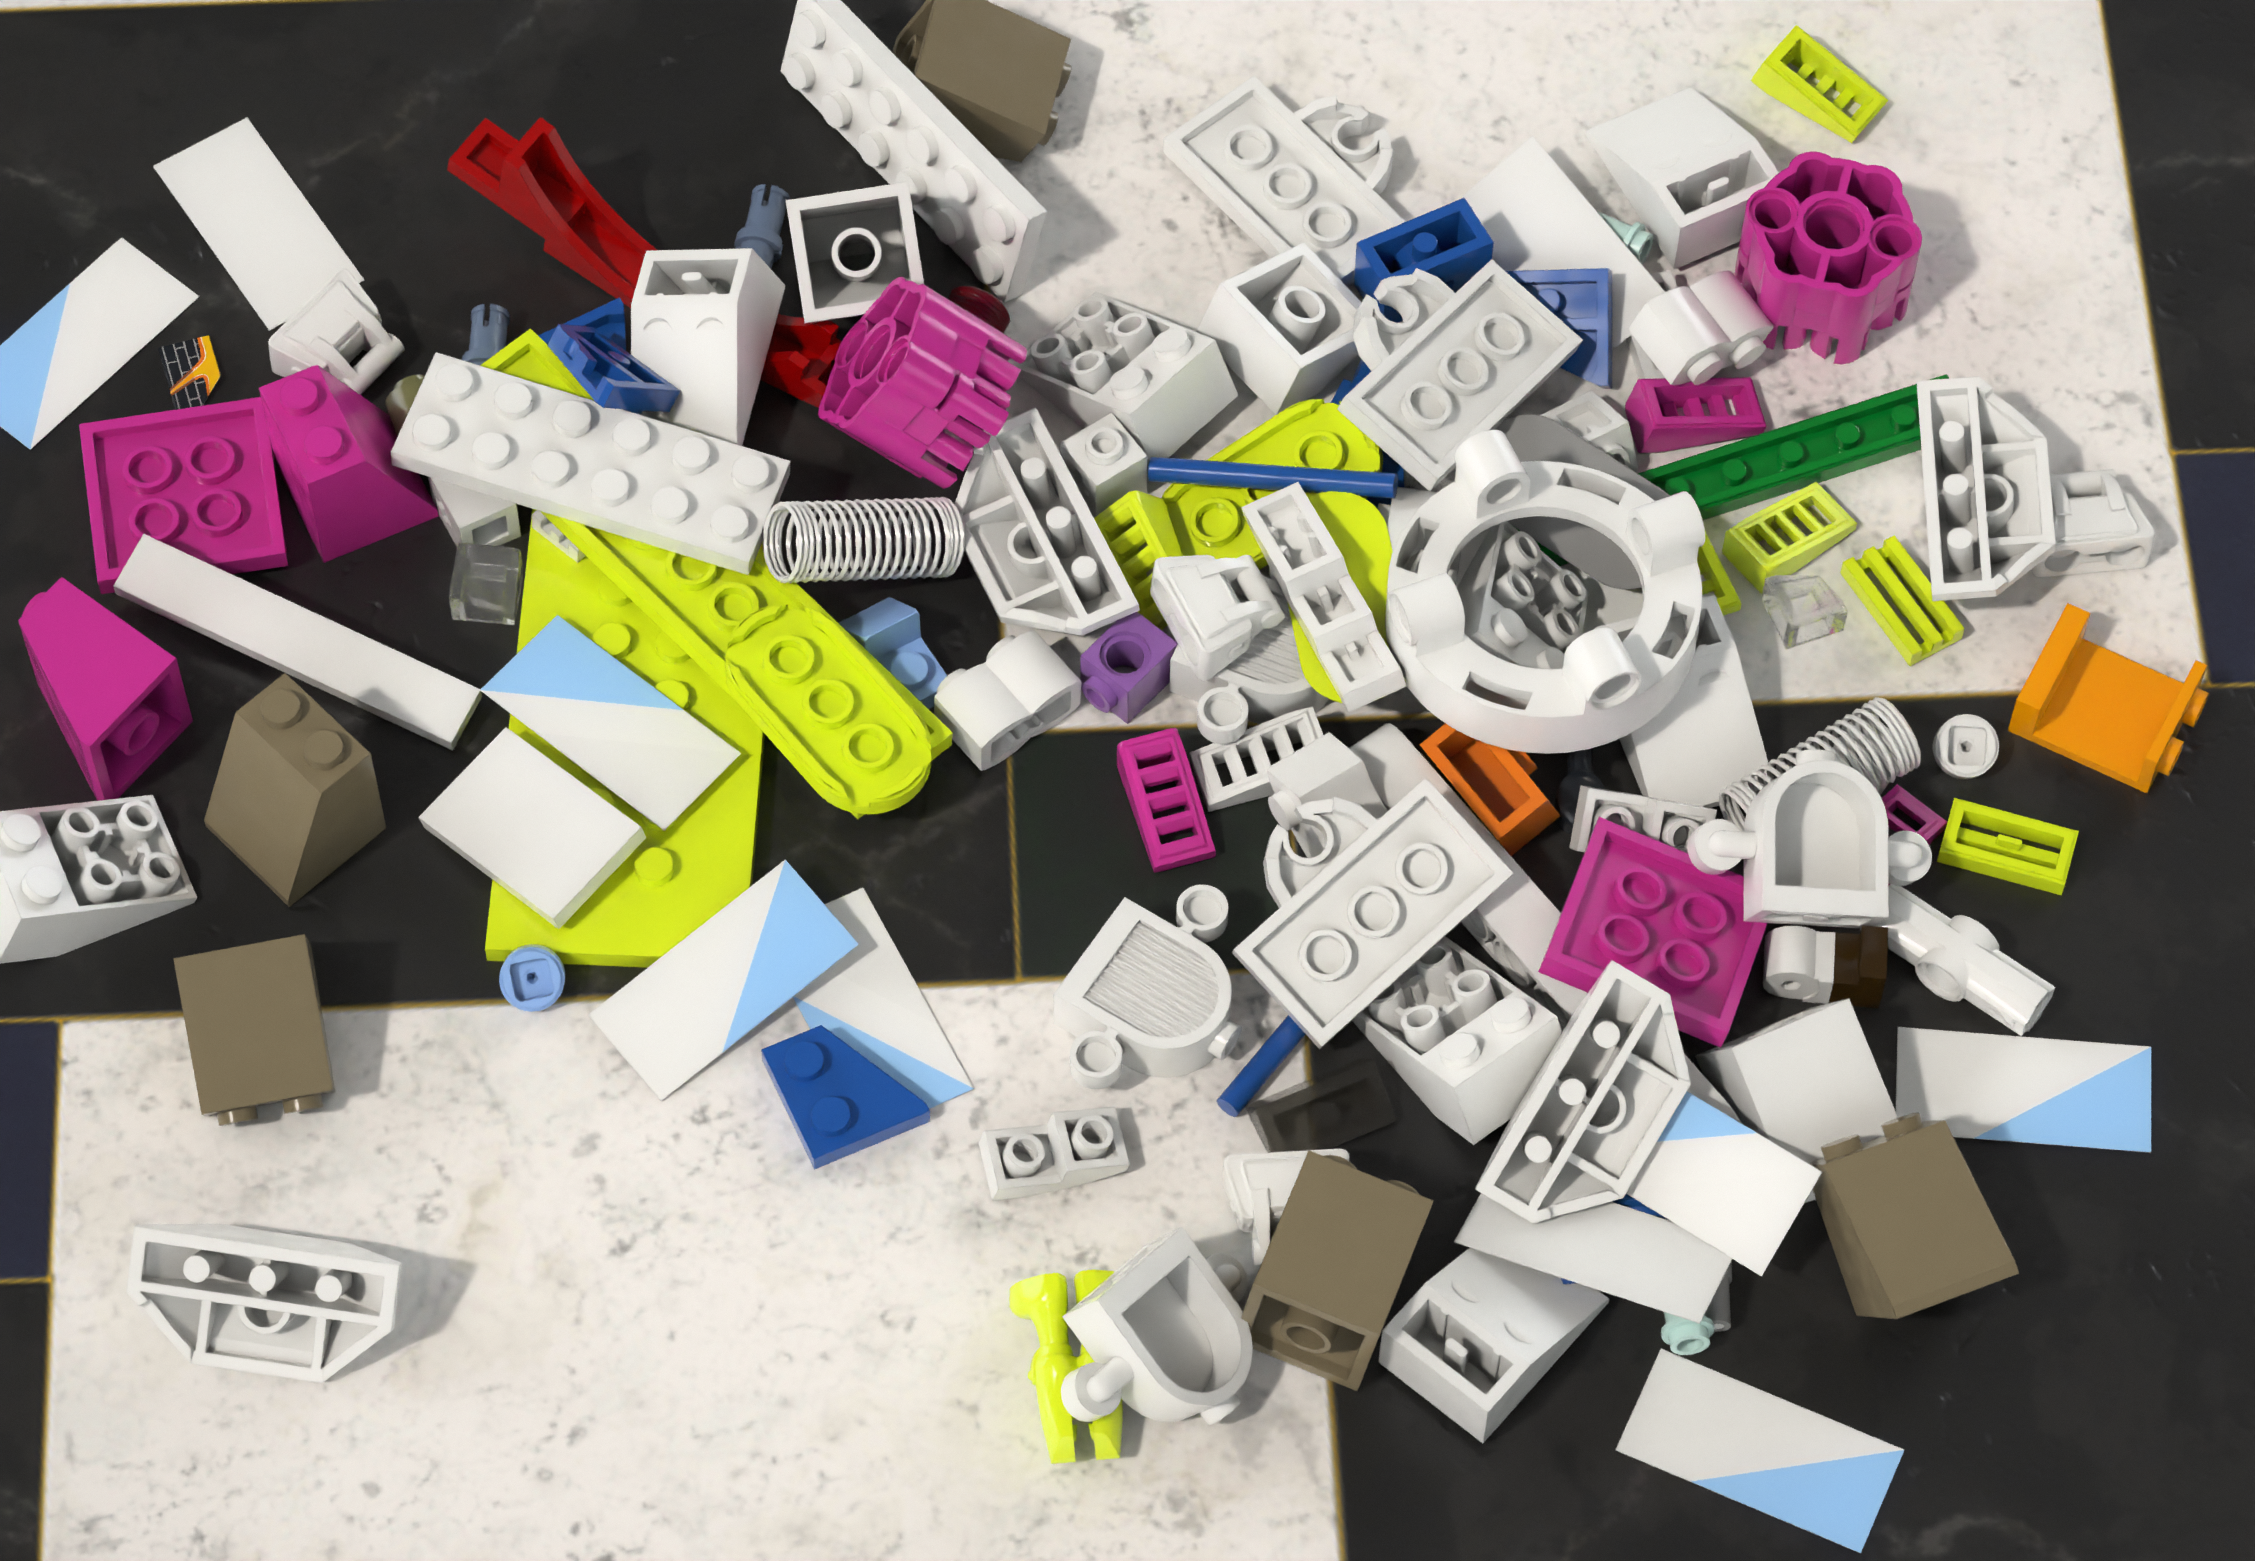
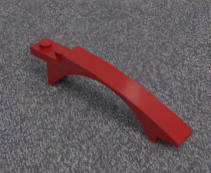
[447,117,842,408]

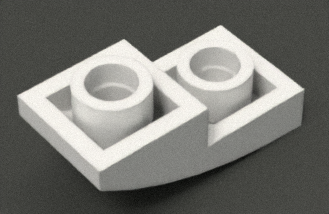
[1569,785,1717,853]
[978,1106,1130,1201]

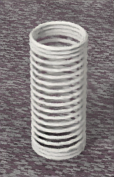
[763,497,965,584]
[1719,697,1921,832]

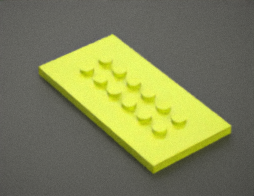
[485,509,765,968]

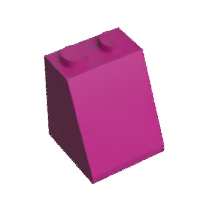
[259,365,439,563]
[18,577,193,801]

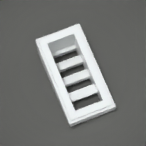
[1189,706,1323,812]

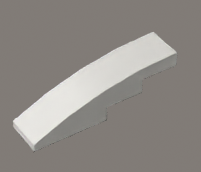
[1241,482,1406,713]

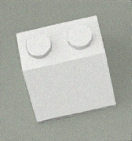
[1196,242,1361,415]

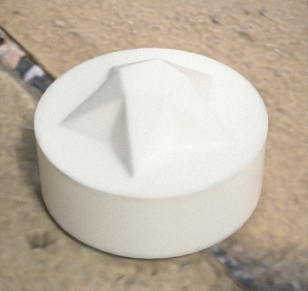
[1933,714,1999,779]

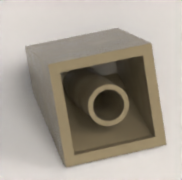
[892,0,1072,162]
[204,673,386,907]
[173,934,335,1126]
[1808,1112,2019,1319]
[1241,1150,1434,1391]

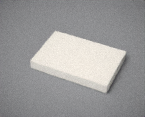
[419,727,646,929]

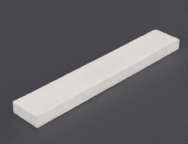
[113,534,482,750]

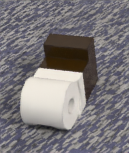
[1763,926,1888,1008]

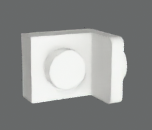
[1541,390,1638,472]

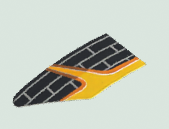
[158,335,220,410]

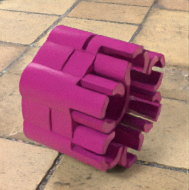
[1734,152,1922,364]
[818,277,1027,489]

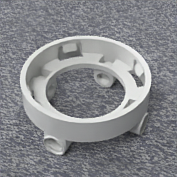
[1385,430,1705,754]

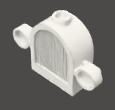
[1169,567,1329,744]
[1687,750,1932,928]
[1053,885,1242,1089]
[1061,1227,1253,1425]

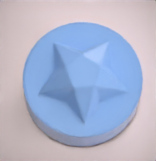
[499,944,565,1012]

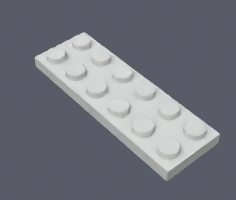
[781,0,1047,303]
[391,352,790,575]

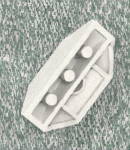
[1917,376,2056,601]
[954,408,1140,635]
[1475,960,1691,1224]
[126,1224,402,1383]

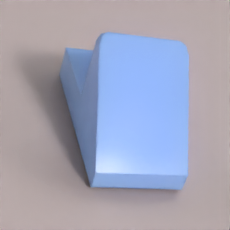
[839,597,947,709]

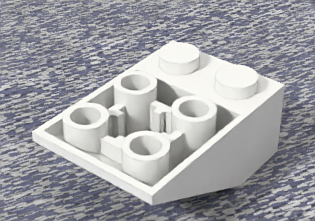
[1586,87,1779,269]
[631,248,786,446]
[1013,292,1238,468]
[1457,521,1589,710]
[1595,595,1768,808]
[0,795,197,964]
[1352,937,1562,1145]
[1379,1248,1609,1443]

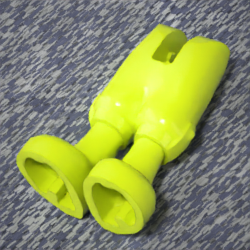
[1009,1270,1123,1464]

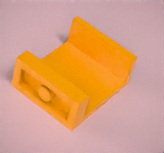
[2008,603,2209,793]

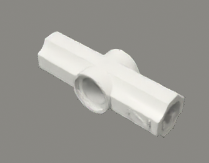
[1860,884,2055,1036]

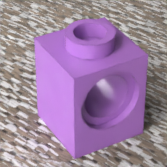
[1080,612,1178,724]

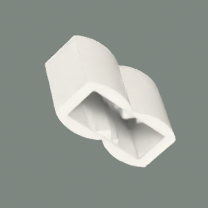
[1628,271,1774,385]
[934,630,1082,771]

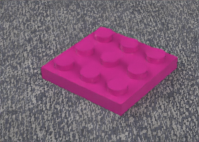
[79,397,288,594]
[1538,817,1767,1048]

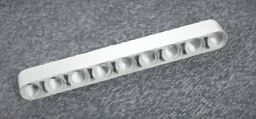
[1349,723,1742,1124]

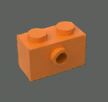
[1419,723,1560,856]

